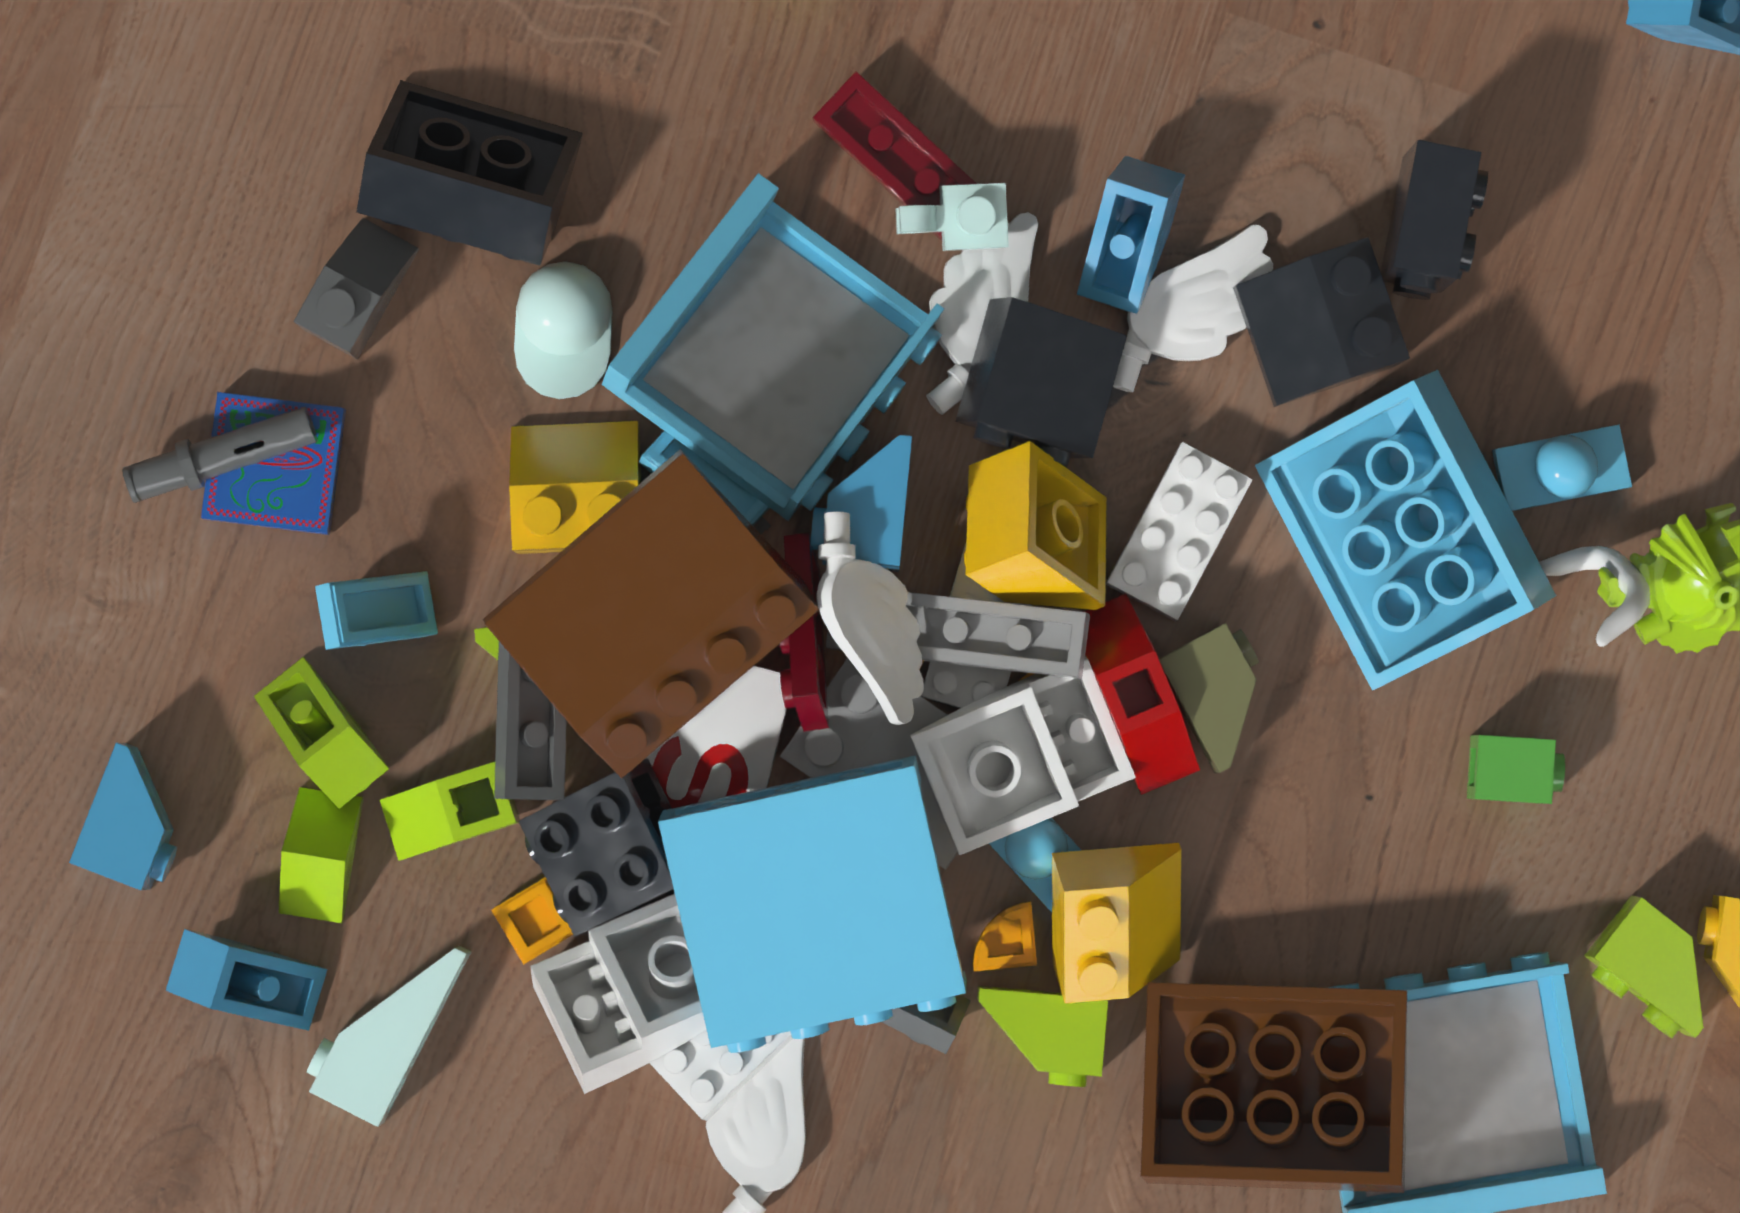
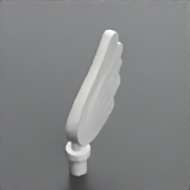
[926,212,1038,415]
[1113,225,1273,392]
[817,512,924,725]
[706,1038,806,1213]

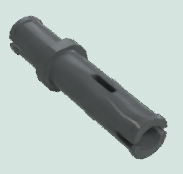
[122,406,318,503]

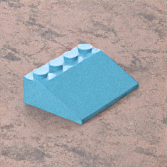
[1255,370,1556,691]

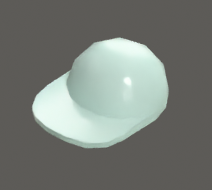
[514,261,613,399]

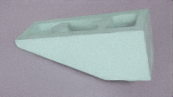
[307,946,471,1127]

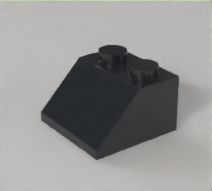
[1233,237,1410,407]

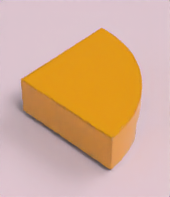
[973,901,1037,972]

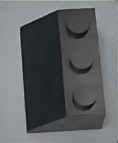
[356,80,583,266]

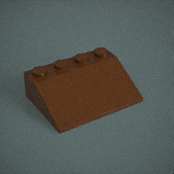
[483,449,819,779]
[1140,982,1407,1193]

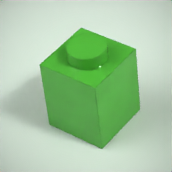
[1467,735,1565,804]

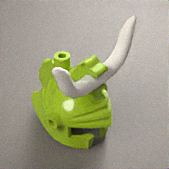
[1539,503,1740,654]

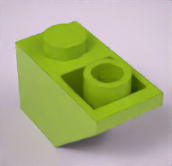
[380,762,521,861]
[1584,896,1704,1038]

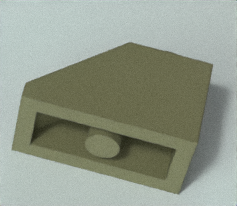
[1159,623,1259,773]

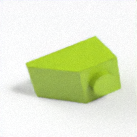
[254,657,389,809]
[977,986,1108,1087]

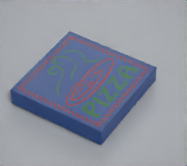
[201,392,346,535]

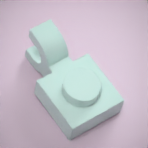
[895,183,1009,251]

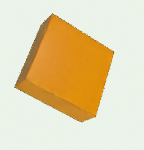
[491,877,573,965]

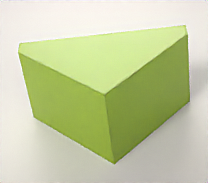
[279,787,364,923]

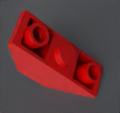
[1083,594,1200,795]

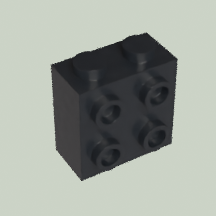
[1381,140,1488,300]
[955,297,1127,467]
[518,758,674,937]

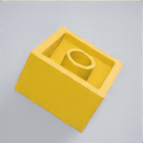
[509,421,641,554]
[964,441,1107,610]
[1052,843,1181,1003]

